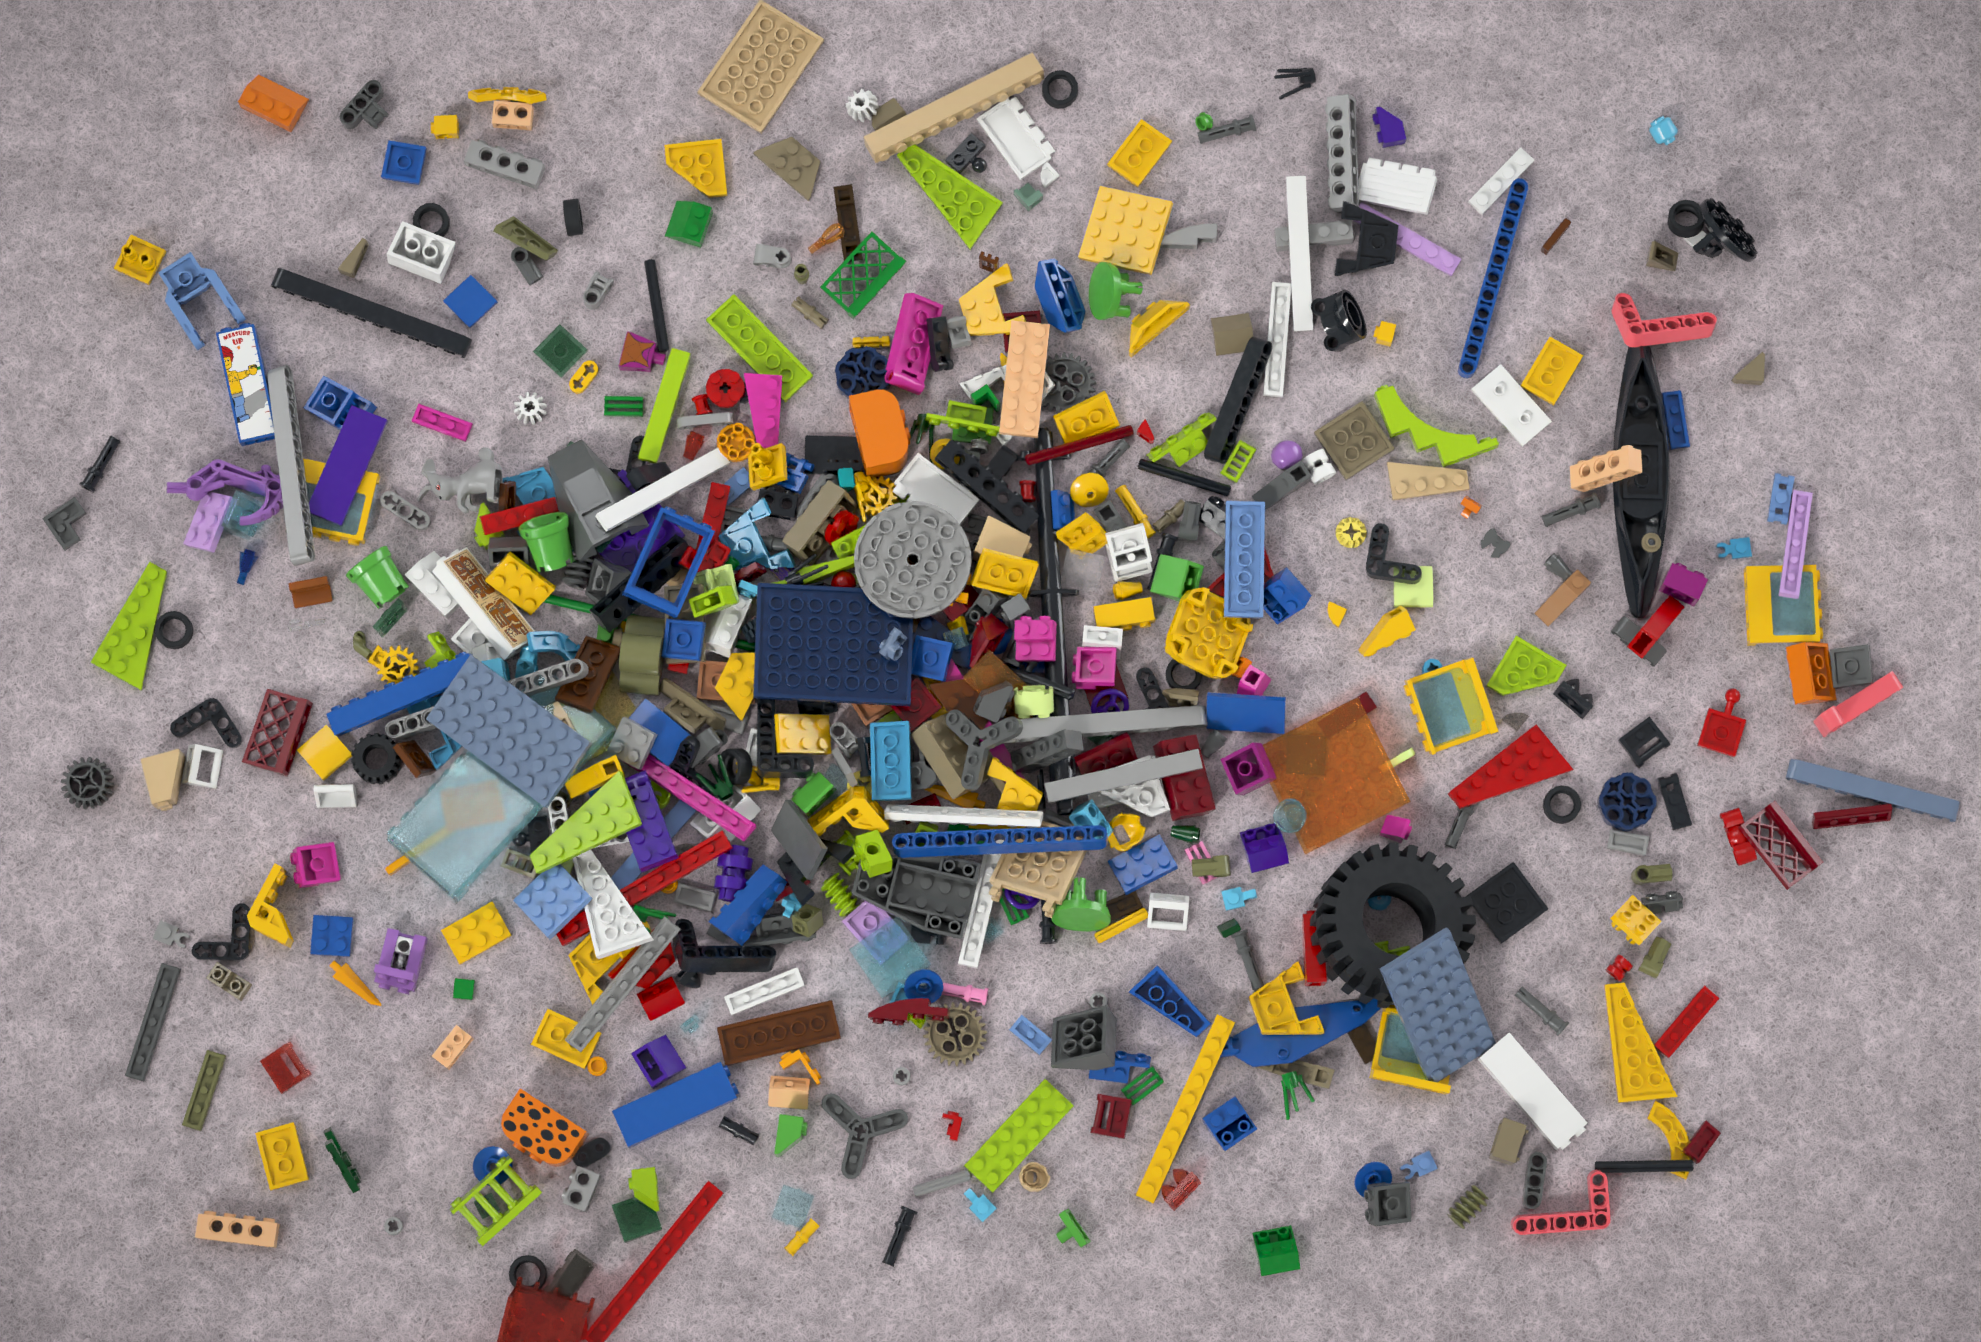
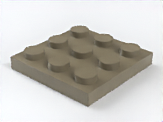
[1314,401,1395,481]

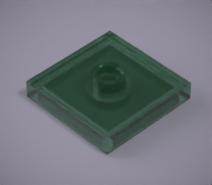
[533,324,588,378]
[372,598,408,637]
[612,1197,662,1243]

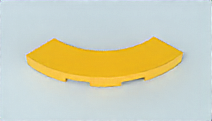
[468,87,546,104]
[1647,1101,1691,1180]

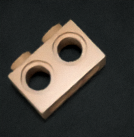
[492,100,534,130]
[432,1025,474,1070]

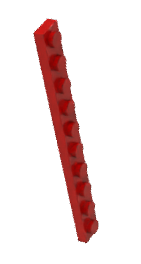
[668,482,731,674]
[556,830,733,946]
[583,1181,724,1342]

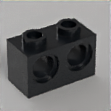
[758,487,799,521]

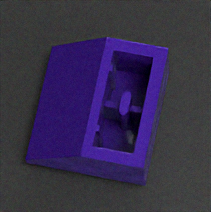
[1239,822,1289,873]
[631,1035,686,1089]

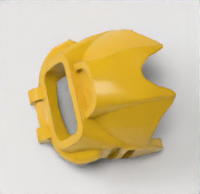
[1108,813,1146,852]

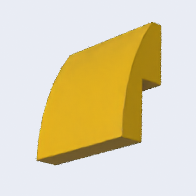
[1056,512,1107,561]
[297,725,352,781]

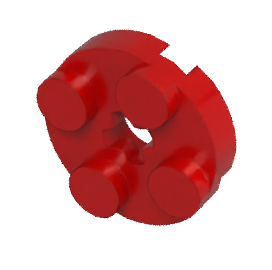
[706,369,745,408]
[825,510,859,546]

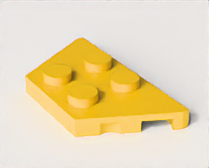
[715,653,755,722]

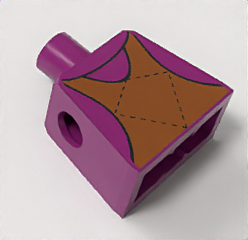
[618,331,666,372]

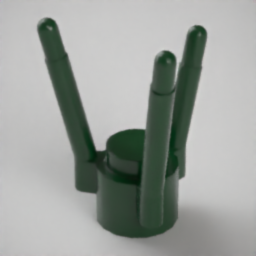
[909,414,935,463]
[696,754,734,801]

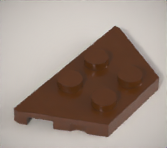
[929,678,989,730]

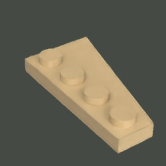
[1387,462,1470,500]

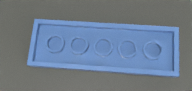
[1224,501,1265,618]

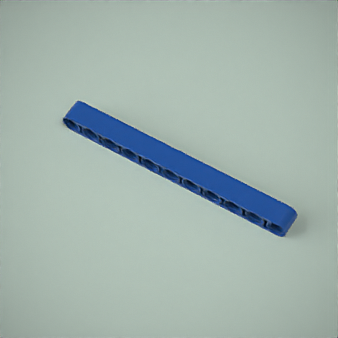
[1458,178,1528,379]
[892,825,1108,858]

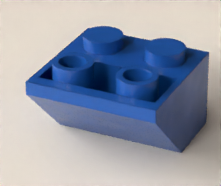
[1263,567,1312,625]
[1202,1096,1257,1151]

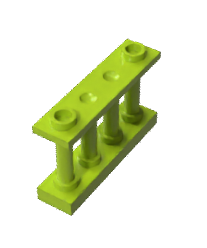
[450,1156,542,1247]

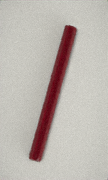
[1025,425,1134,465]

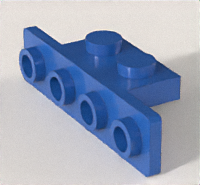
[1089,1051,1151,1084]

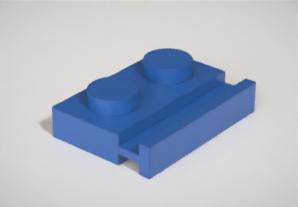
[1051,490,1075,530]

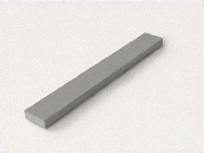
[1045,749,1203,803]
[565,916,681,1052]

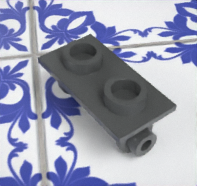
[1641,891,1683,914]

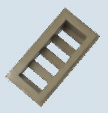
[338,238,369,278]
[500,848,541,879]

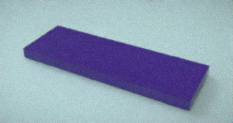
[309,405,388,526]

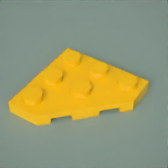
[664,139,728,198]

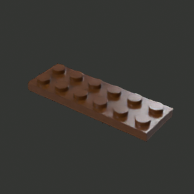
[717,1000,841,1066]

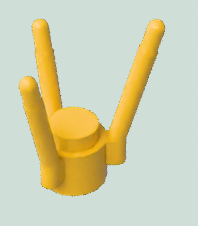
[853,472,885,522]
[736,762,780,793]

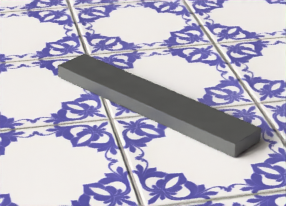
[125,963,181,1082]

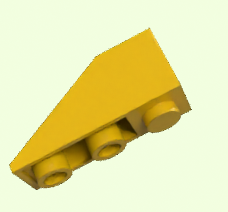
[1358,606,1416,657]
[565,755,625,799]

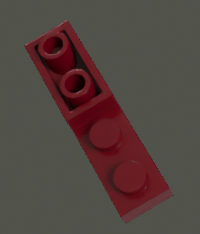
[868,998,950,1026]

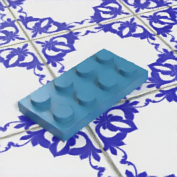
[870,721,912,801]

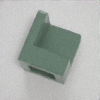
[1014,183,1043,212]

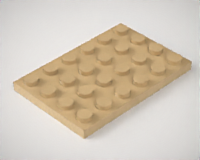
[697,0,824,134]

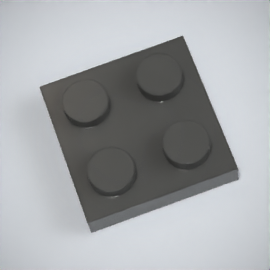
[1830,644,1874,689]

